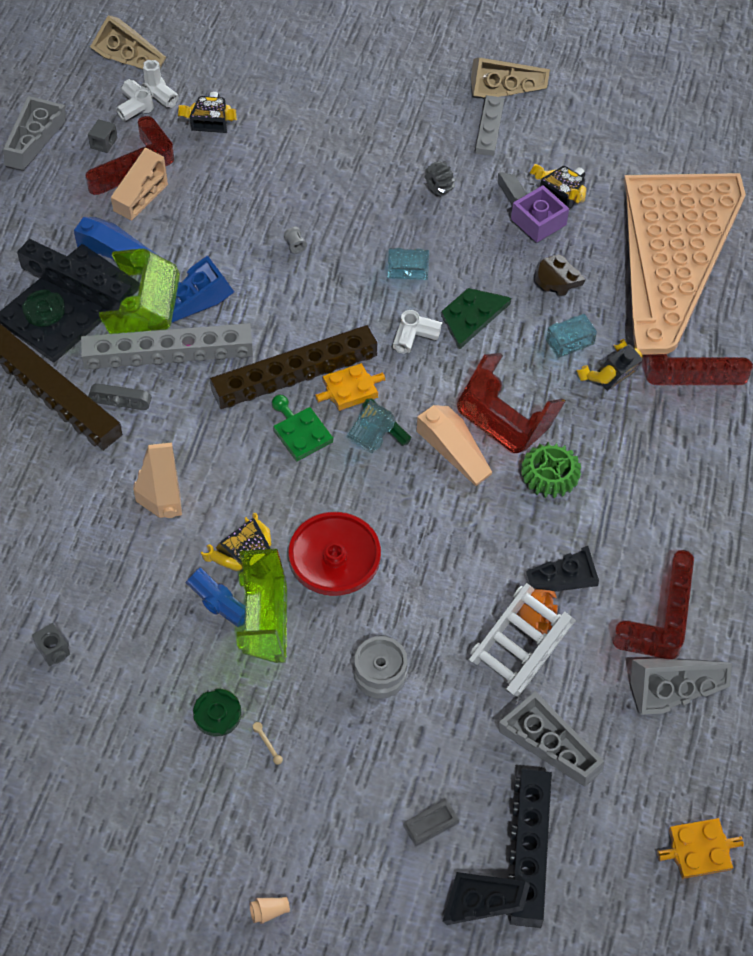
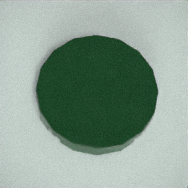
[193,689,242,737]

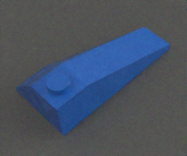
[74,217,158,271]
[149,255,234,328]

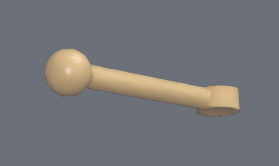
[253,722,283,765]

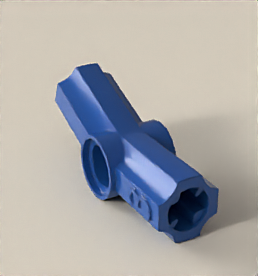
[185,567,251,627]

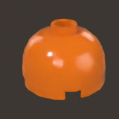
[517,589,558,634]

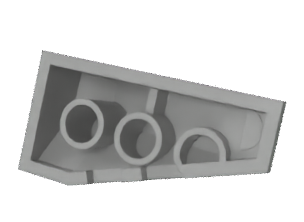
[631,659,732,715]

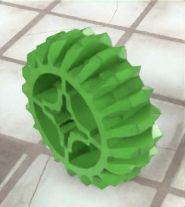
[521,442,581,499]

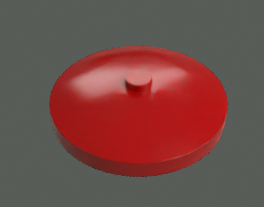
[289,512,381,596]

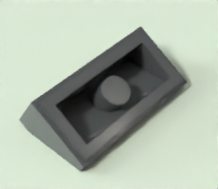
[497,172,527,206]

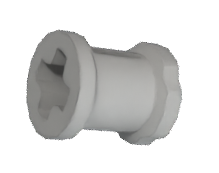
[284,227,307,254]

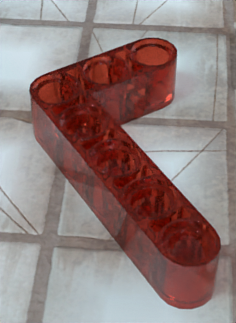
[85,116,174,195]
[643,354,753,385]
[612,550,694,659]

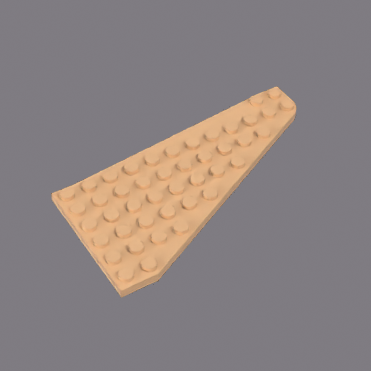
[624,173,746,355]

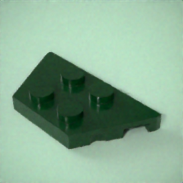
[441,288,512,349]

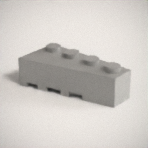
[3,96,66,170]

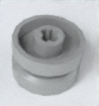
[355,636,407,699]

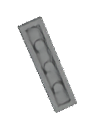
[475,95,505,156]

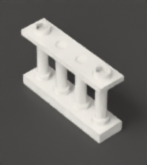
[469,583,576,697]

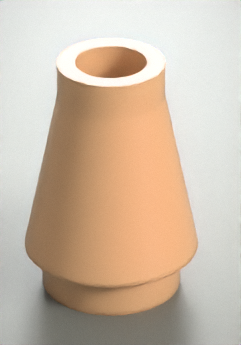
[250,897,290,924]

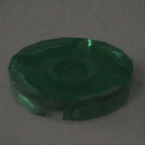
[22,290,65,326]

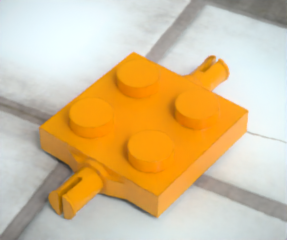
[315,363,385,411]
[657,818,744,879]

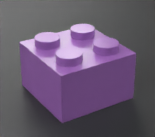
[511,186,569,243]

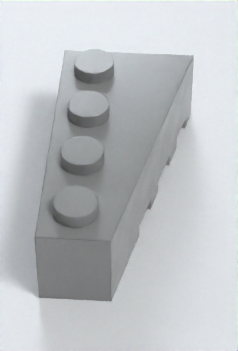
[499,691,604,787]

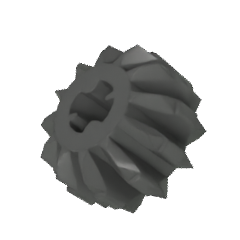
[424,161,456,196]

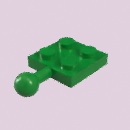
[272,395,334,462]

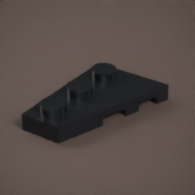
[526,546,599,592]
[442,872,530,925]

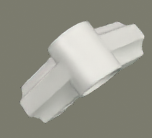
[141,60,179,108]
[116,79,154,122]
[393,310,442,354]

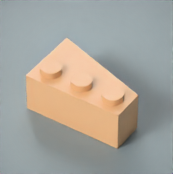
[111,148,168,221]

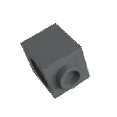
[88,119,118,153]
[32,623,70,667]

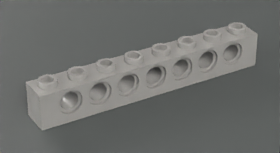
[81,323,253,369]

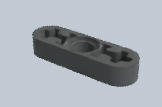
[88,384,152,410]

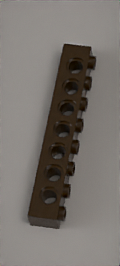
[210,325,378,410]

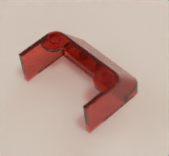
[457,353,566,453]

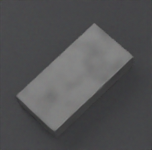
[403,799,460,847]

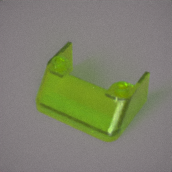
[99,248,180,334]
[237,549,287,663]

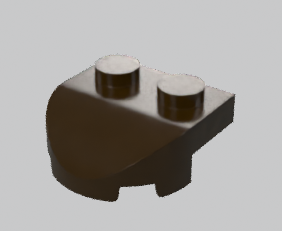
[535,254,586,296]

